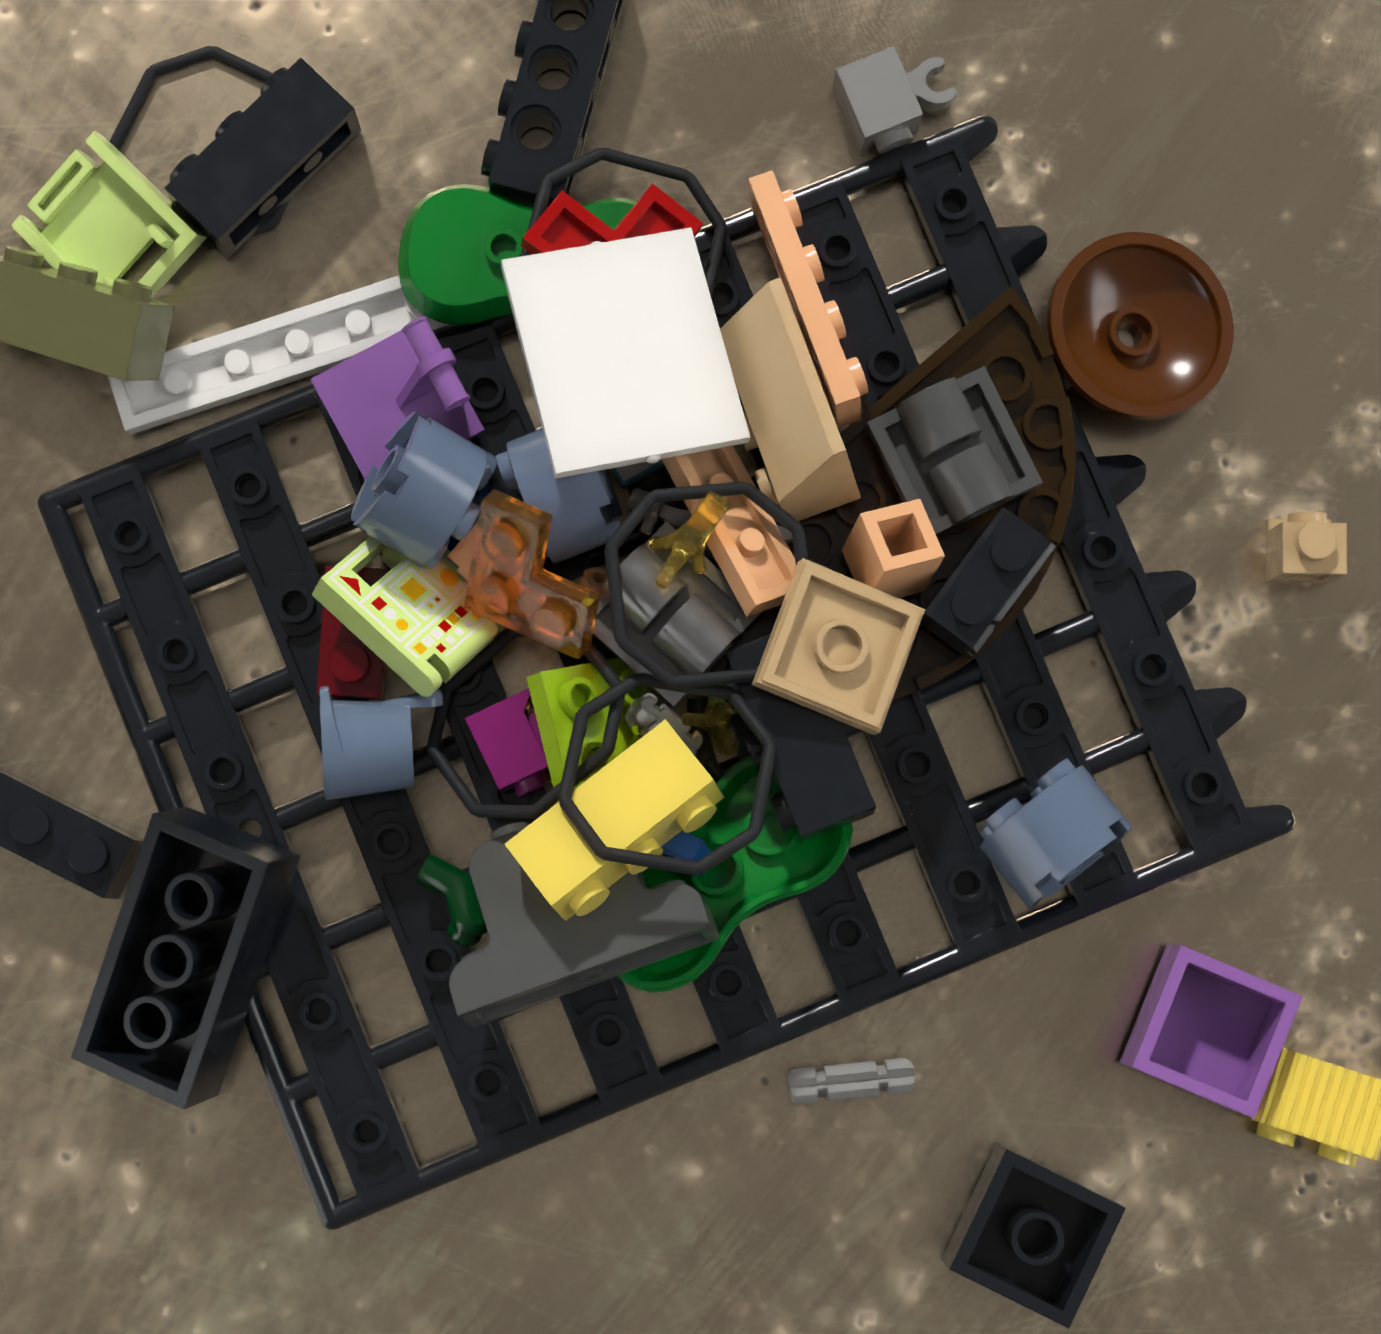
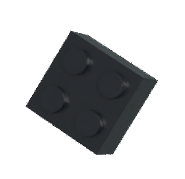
[941,1143,1126,1329]

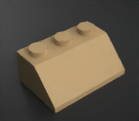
[720,277,861,521]

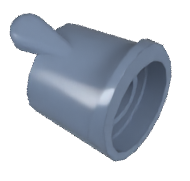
[320,686,443,800]

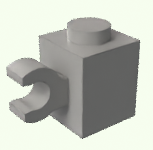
[832,46,958,155]

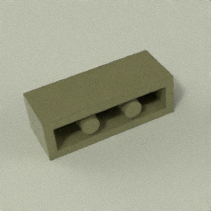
[0,246,175,381]

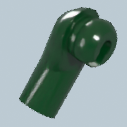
[416,854,488,947]

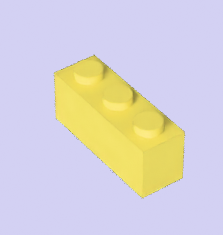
[505,719,724,921]

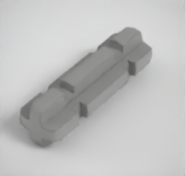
[788,1058,915,1105]

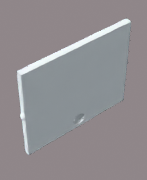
[501,227,750,479]

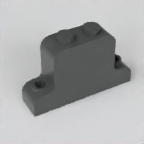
[449,822,721,1028]

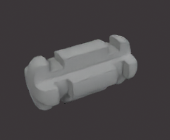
[625,693,703,756]

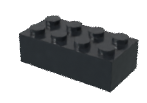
[71,807,301,1109]

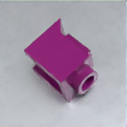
[465,688,552,797]

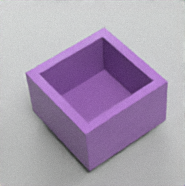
[1119,944,1303,1119]

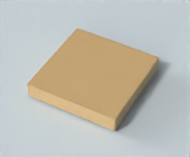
[752,558,925,735]

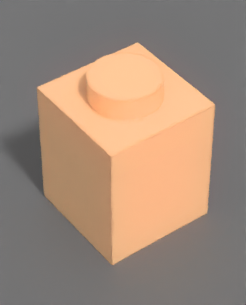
[842,499,945,598]

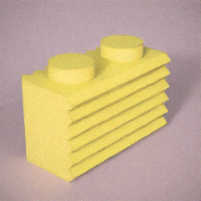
[1242,1047,1381,1167]

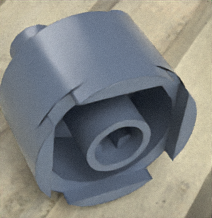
[351,411,497,569]
[495,429,623,564]
[980,758,1133,910]

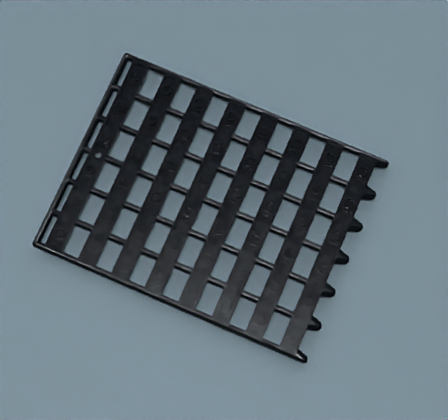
[38,115,1296,1230]

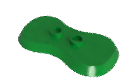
[398,184,637,325]
[617,756,853,993]

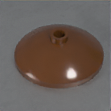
[1047,232,1234,420]

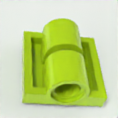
[526,658,659,803]

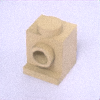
[1266,512,1347,583]

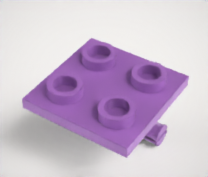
[310,316,485,479]

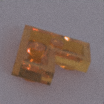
[464,489,601,659]

